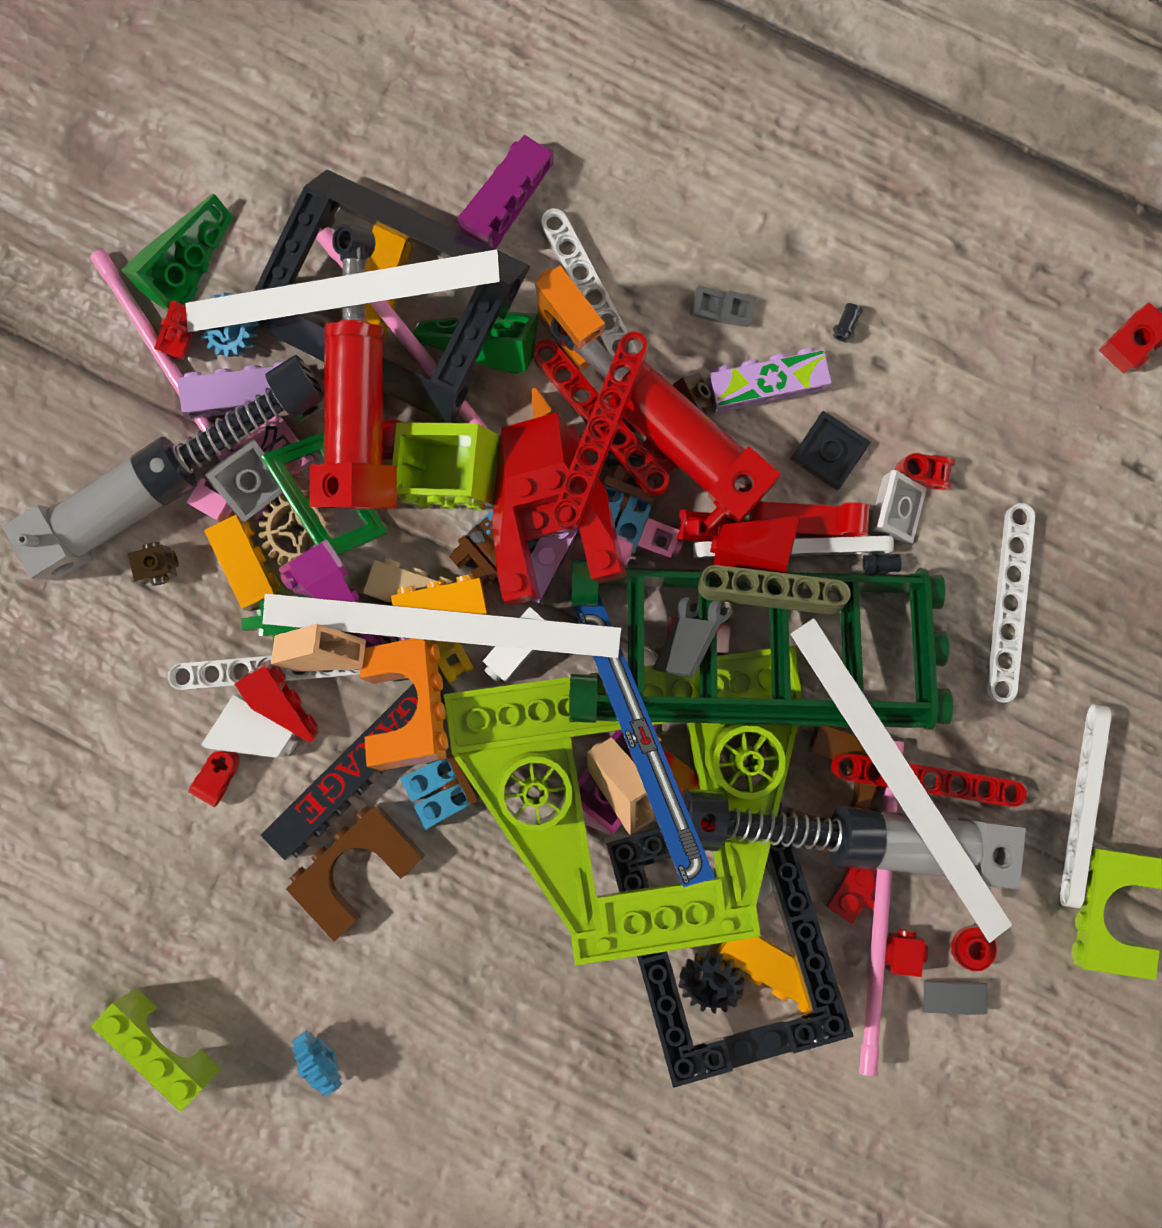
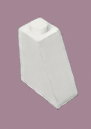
[483,607,545,682]
[201,694,298,758]

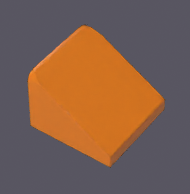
[531,387,552,419]

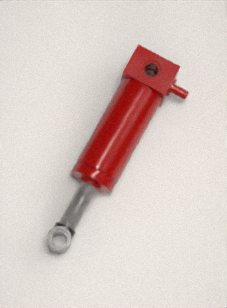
[310,224,397,509]
[550,317,781,529]

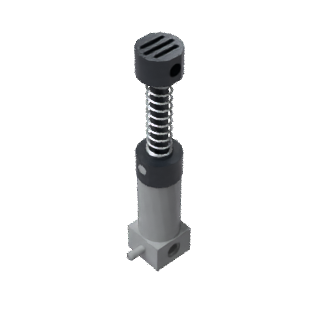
[2,355,324,581]
[681,788,1026,891]

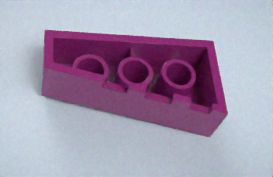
[458,134,554,249]

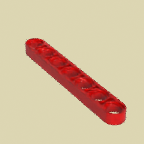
[553,331,648,530]
[533,340,669,497]
[831,752,1027,807]

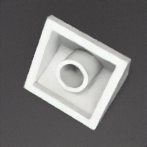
[869,470,927,543]

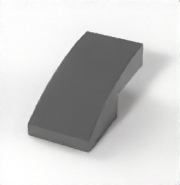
[690,285,756,327]
[924,980,988,1015]

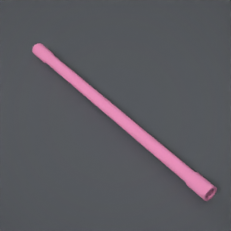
[316,227,488,429]
[90,249,271,521]
[859,741,904,1076]

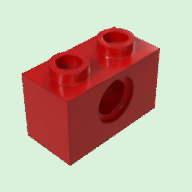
[1098,302,1162,373]

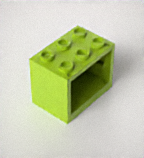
[392,423,500,511]

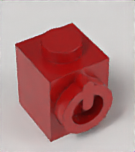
[885,929,928,977]

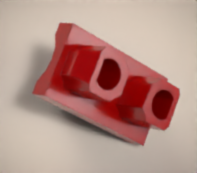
[154,301,194,360]
[677,510,731,542]

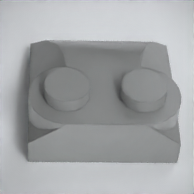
[205,439,283,522]

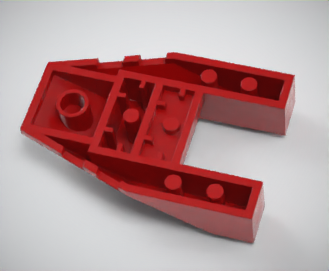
[492,412,627,606]

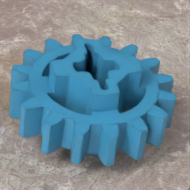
[201,292,259,357]
[292,1030,342,1096]

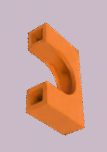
[535,265,605,372]
[360,638,448,771]

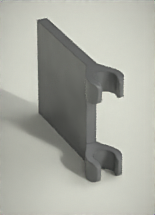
[652,597,731,678]

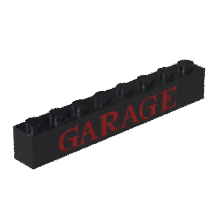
[260,672,458,860]

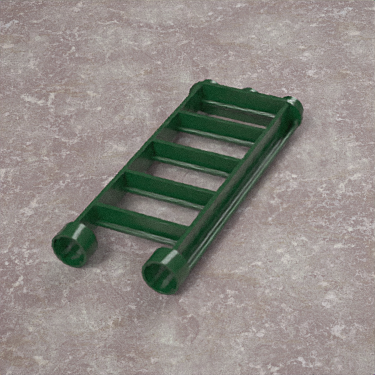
[569,559,953,730]

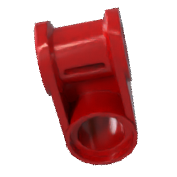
[895,453,956,490]
[188,750,240,808]

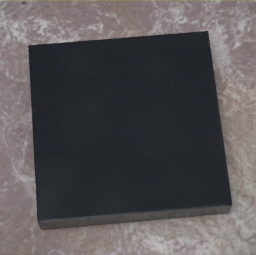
[790,411,871,491]

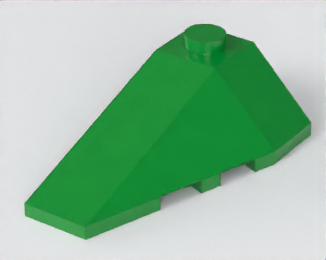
[122,194,233,312]
[412,312,538,374]

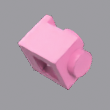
[186,477,235,522]
[637,518,683,560]

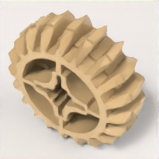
[258,491,338,566]

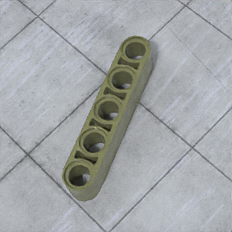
[698,565,851,615]

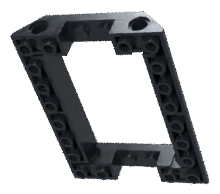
[254,169,530,423]
[606,801,854,1088]

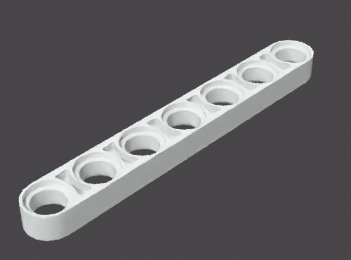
[542,208,638,356]
[987,503,1035,703]
[693,536,894,559]
[168,655,360,690]
[1060,704,1111,909]

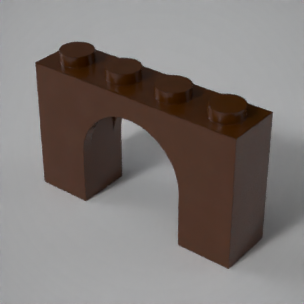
[786,726,881,853]
[286,804,426,942]

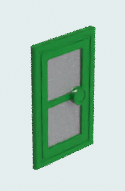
[261,432,388,555]

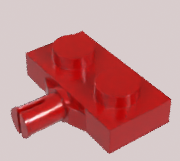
[825,867,877,924]

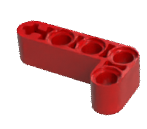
[749,501,869,538]

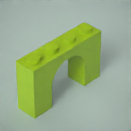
[1071,847,1162,980]
[91,988,222,1113]

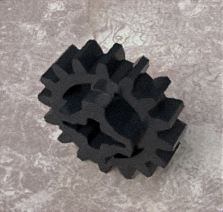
[678,951,745,1014]

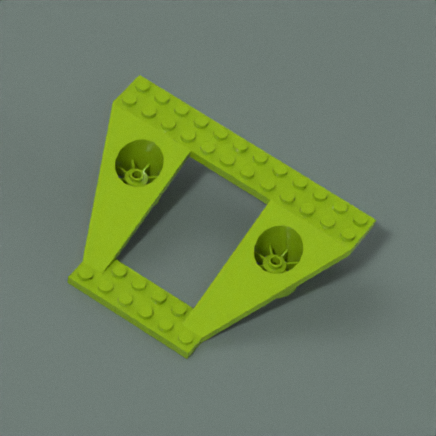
[444,645,803,966]

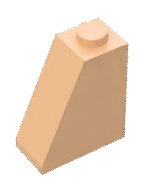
[271,624,366,671]
[587,737,655,835]

